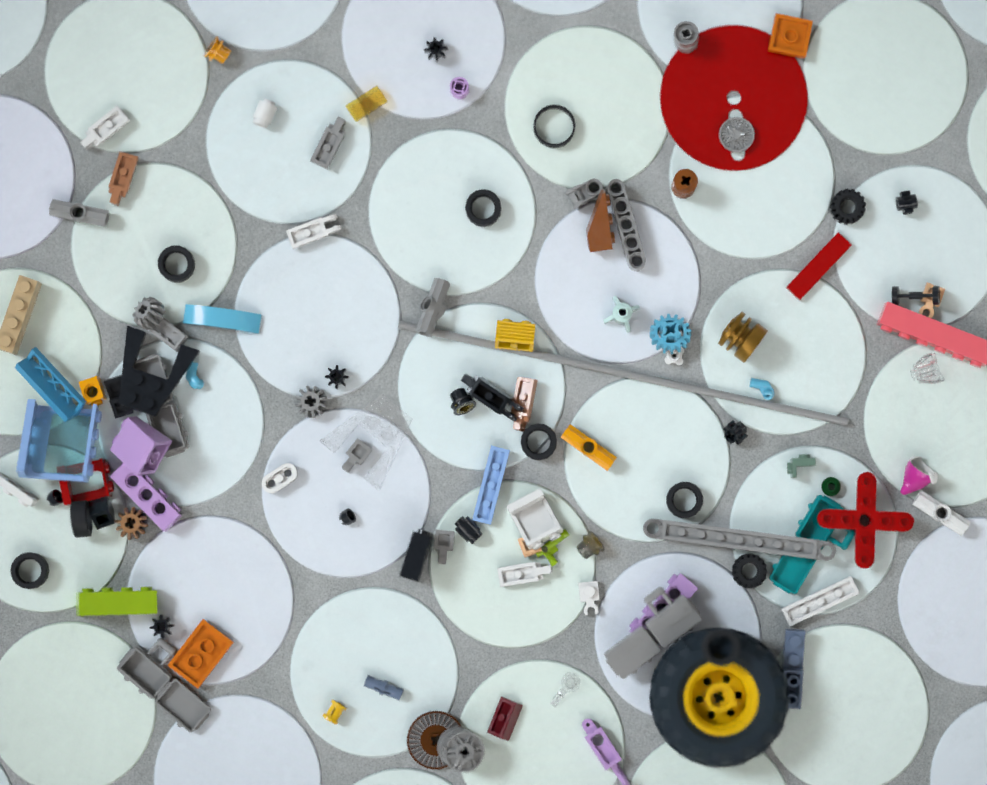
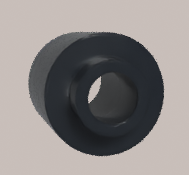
[454,516,483,544]

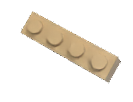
[0,275,42,356]

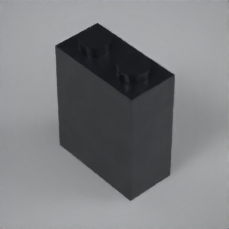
[399,529,433,582]

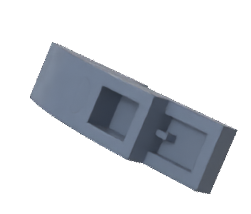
[782,629,805,709]

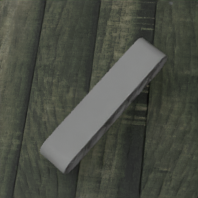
[607,179,646,271]

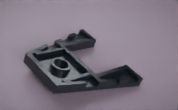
[119,326,200,417]

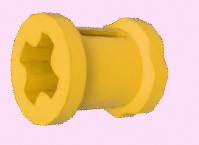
[323,699,347,725]

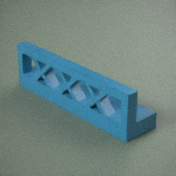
[15,347,87,422]

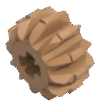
[115,507,148,540]

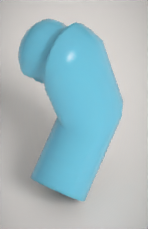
[186,362,204,389]
[749,378,775,400]

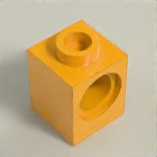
[78,376,107,407]

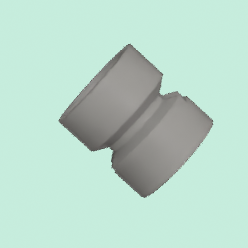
[674,21,699,53]

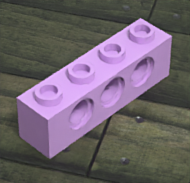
[110,463,182,532]
[629,573,698,633]

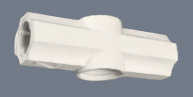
[912,490,970,536]

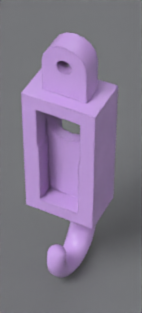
[582,719,630,785]

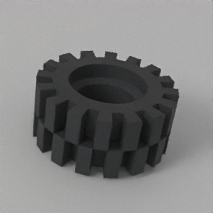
[830,189,866,225]
[731,554,768,588]

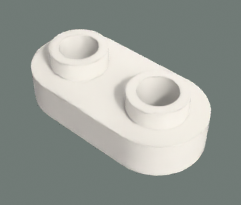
[262,463,298,493]

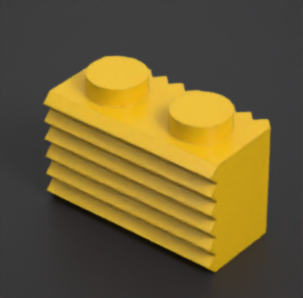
[495,319,536,352]

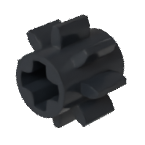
[424,37,448,62]
[895,190,918,215]
[325,365,349,389]
[723,420,748,445]
[149,614,175,639]

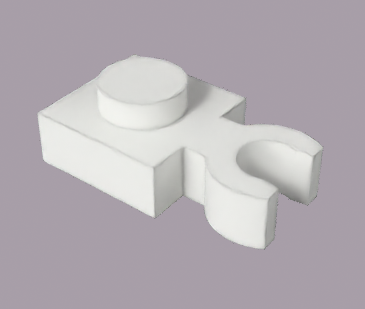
[578,581,600,615]

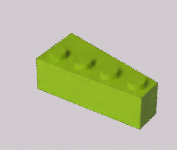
[76,587,157,616]

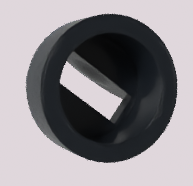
[46,489,63,506]
[339,509,356,525]

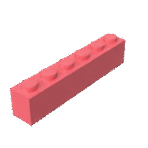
[877,302,987,368]

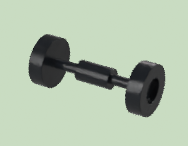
[892,286,940,305]

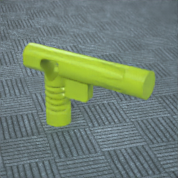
[536,529,569,567]

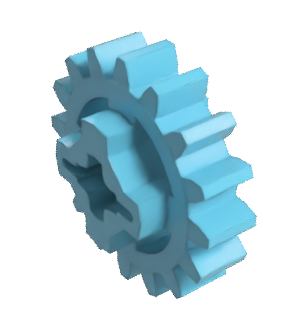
[649,314,691,354]

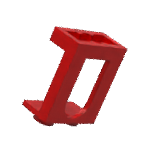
[57,458,114,506]

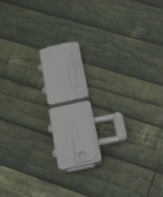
[134,355,190,458]
[604,587,702,679]
[117,638,211,732]

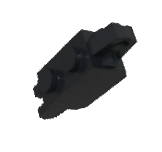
[460,374,524,421]

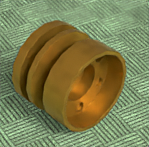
[718,312,768,363]

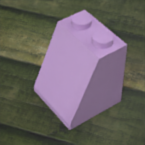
[110,416,172,476]

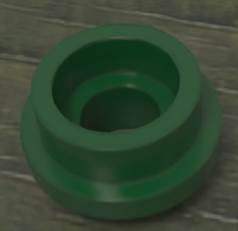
[821,477,841,496]

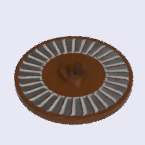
[407,711,463,769]

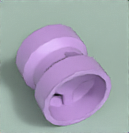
[450,77,469,99]

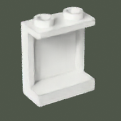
[507,488,563,550]

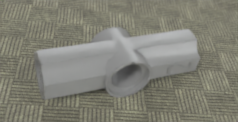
[49,199,109,227]
[416,278,450,337]

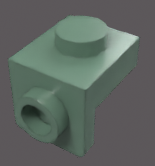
[787,454,816,478]

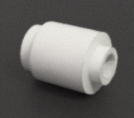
[253,99,277,128]

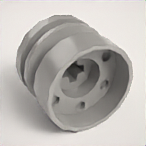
[437,726,484,772]

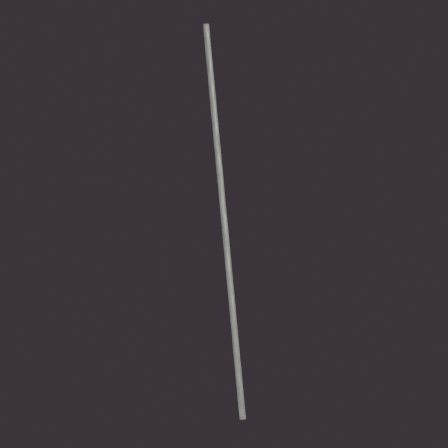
[398,321,849,426]

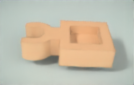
[918,282,945,318]

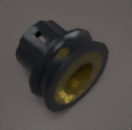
[450,388,476,416]

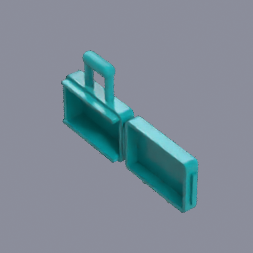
[769,495,855,594]

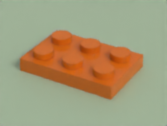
[167,619,234,689]

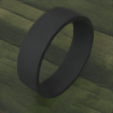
[533,105,575,148]

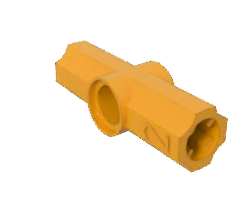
[560,424,617,471]

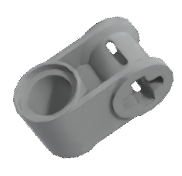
[565,179,603,210]

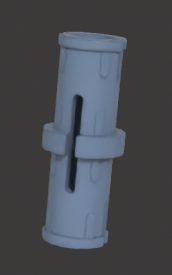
[364,675,404,701]

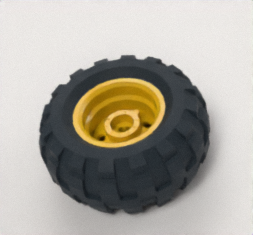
[649,627,790,768]

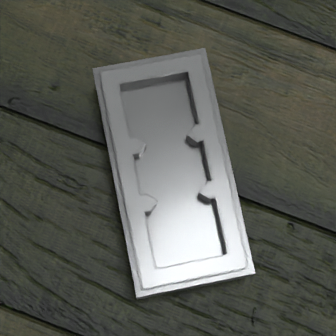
[149,317,189,352]

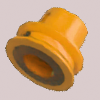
[204,36,231,64]

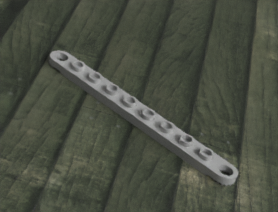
[643,519,836,561]

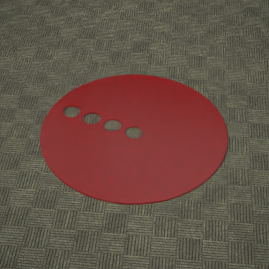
[660,25,808,171]

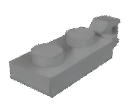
[310,116,346,170]

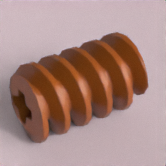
[671,169,698,199]

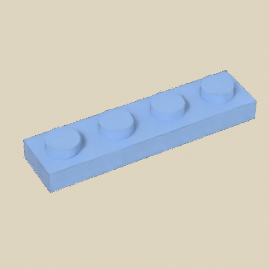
[472,445,510,525]

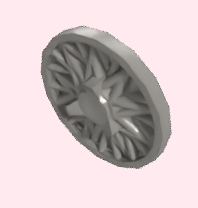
[719,117,755,153]

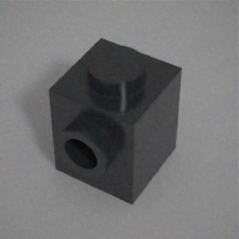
[89,496,115,530]

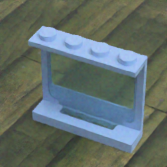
[16,399,102,483]

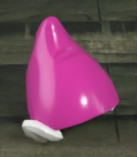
[900,456,938,495]

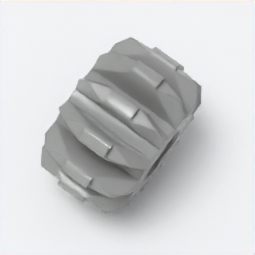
[132,297,166,330]
[295,386,327,418]

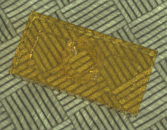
[345,86,388,122]

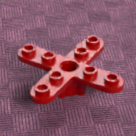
[817,472,914,569]

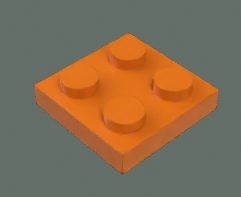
[768,13,813,59]

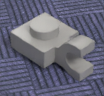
[342,438,373,473]
[434,530,455,564]

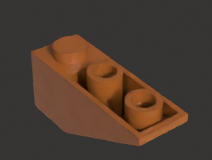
[586,189,615,252]

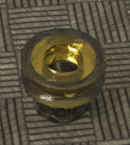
[576,531,605,559]

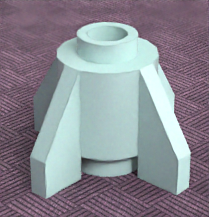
[603,296,640,333]

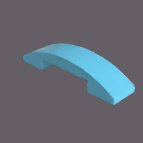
[183,304,262,334]

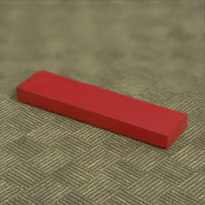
[786,232,852,301]

